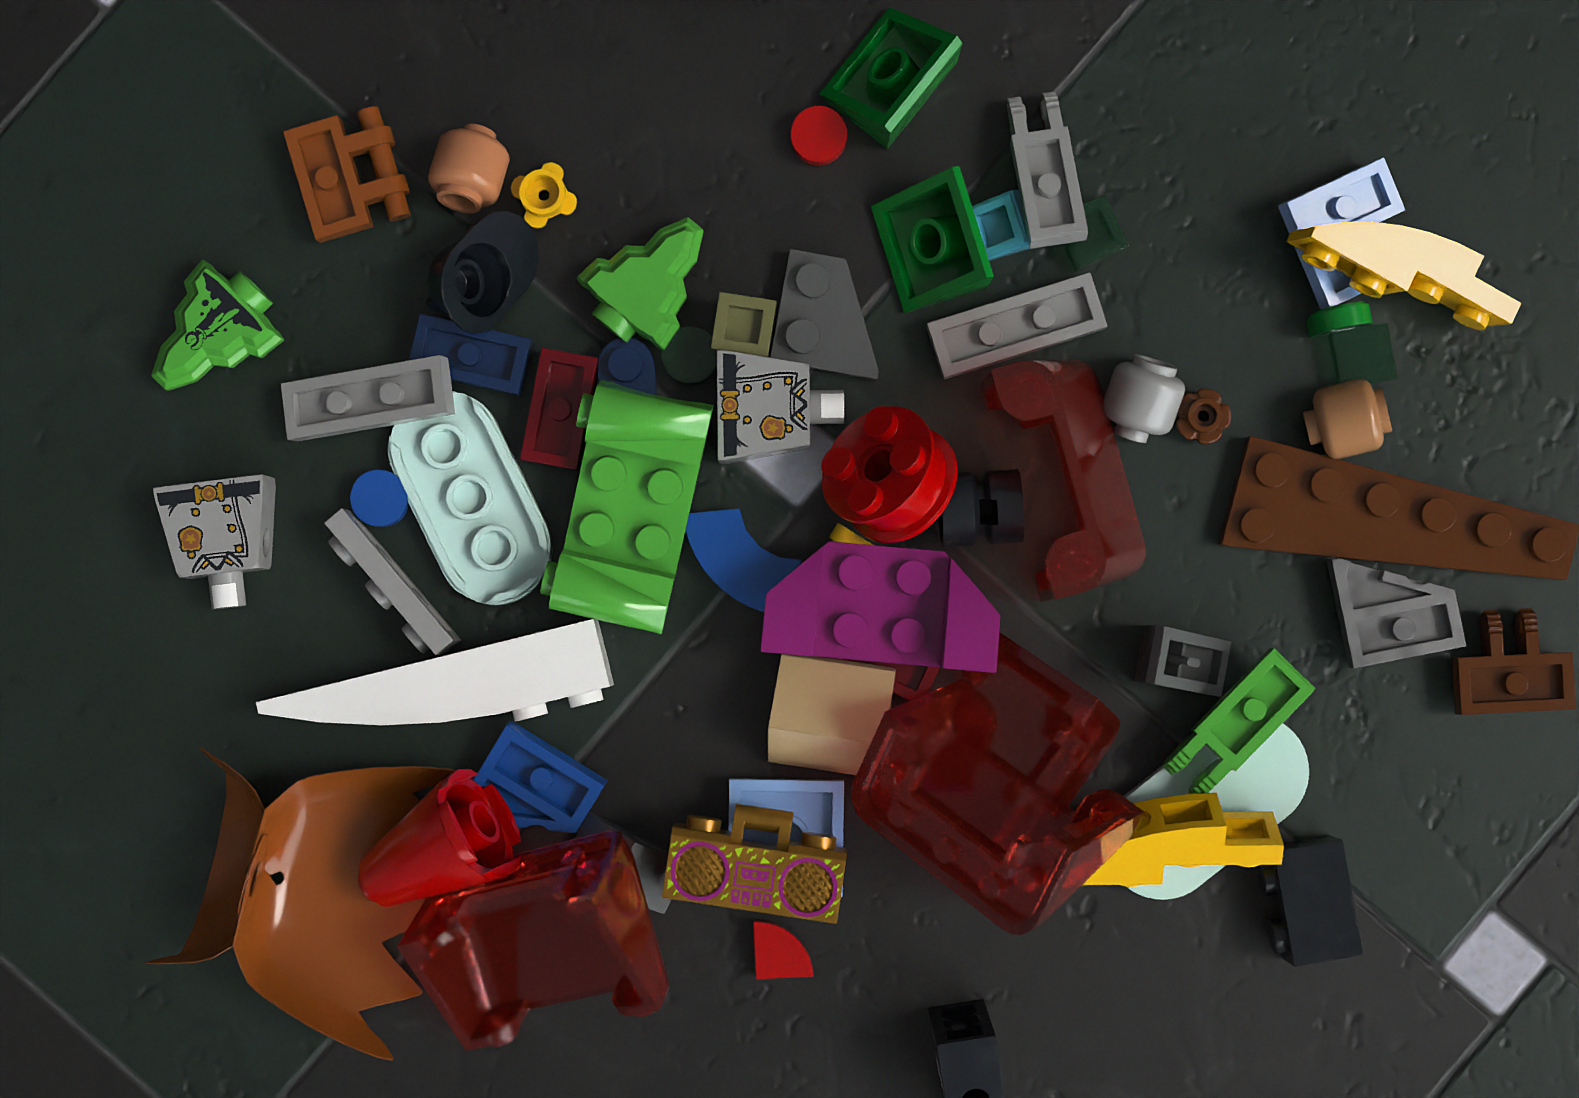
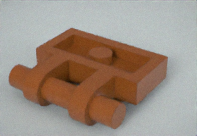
[283,106,411,243]

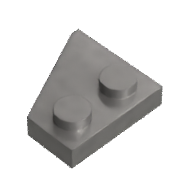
[1327,558,1466,668]

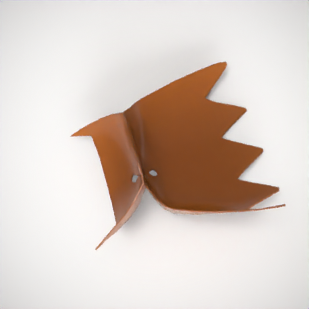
[144,747,456,1061]

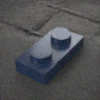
[409,314,533,396]

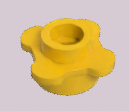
[511,162,577,229]

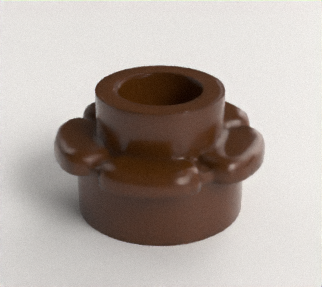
[1176,388,1231,445]

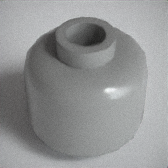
[1102,354,1185,443]

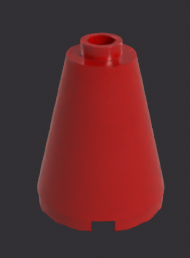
[358,769,521,907]

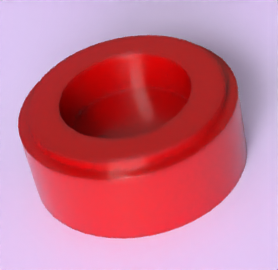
[791,106,847,166]

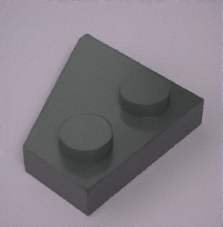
[770,249,879,382]

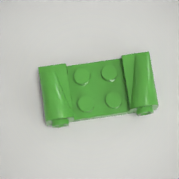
[540,380,714,634]

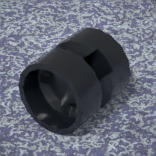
[938,469,1024,547]

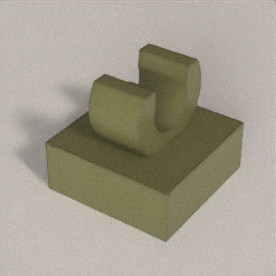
[711,292,777,357]

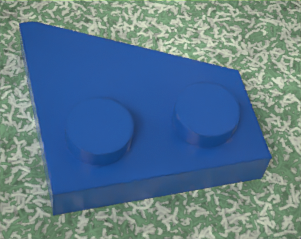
[473,720,608,833]

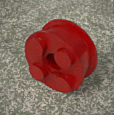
[821,406,958,543]

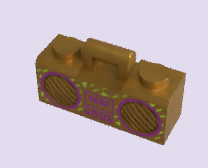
[662,803,847,924]

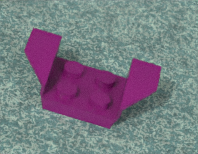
[761,541,1000,673]

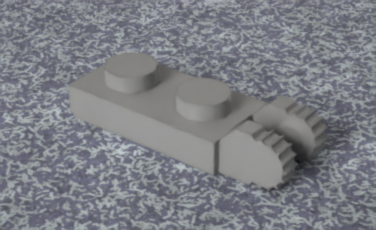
[1007,91,1088,249]

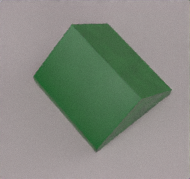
[819,7,963,149]
[871,166,994,313]

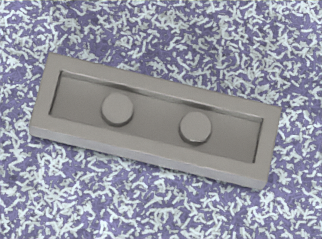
[926,272,1108,380]
[281,355,455,442]
[324,508,461,655]

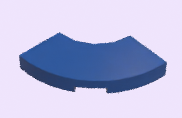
[686,509,802,612]

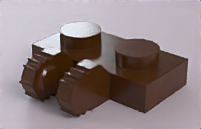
[1452,608,1576,715]

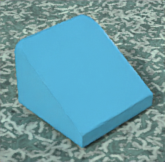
[972,190,1030,261]

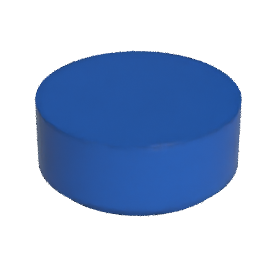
[350,470,410,527]

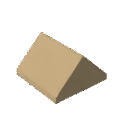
[768,654,896,779]

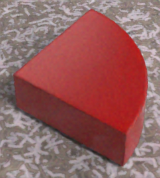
[753,919,813,979]

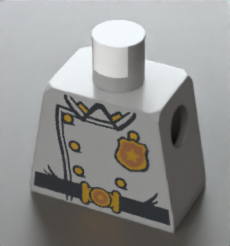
[717,350,844,464]
[153,474,276,610]

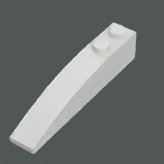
[256,619,614,725]

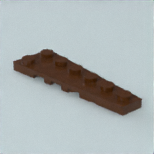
[1218,436,1579,581]

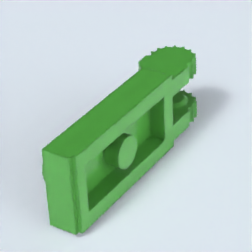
[1162,648,1316,794]

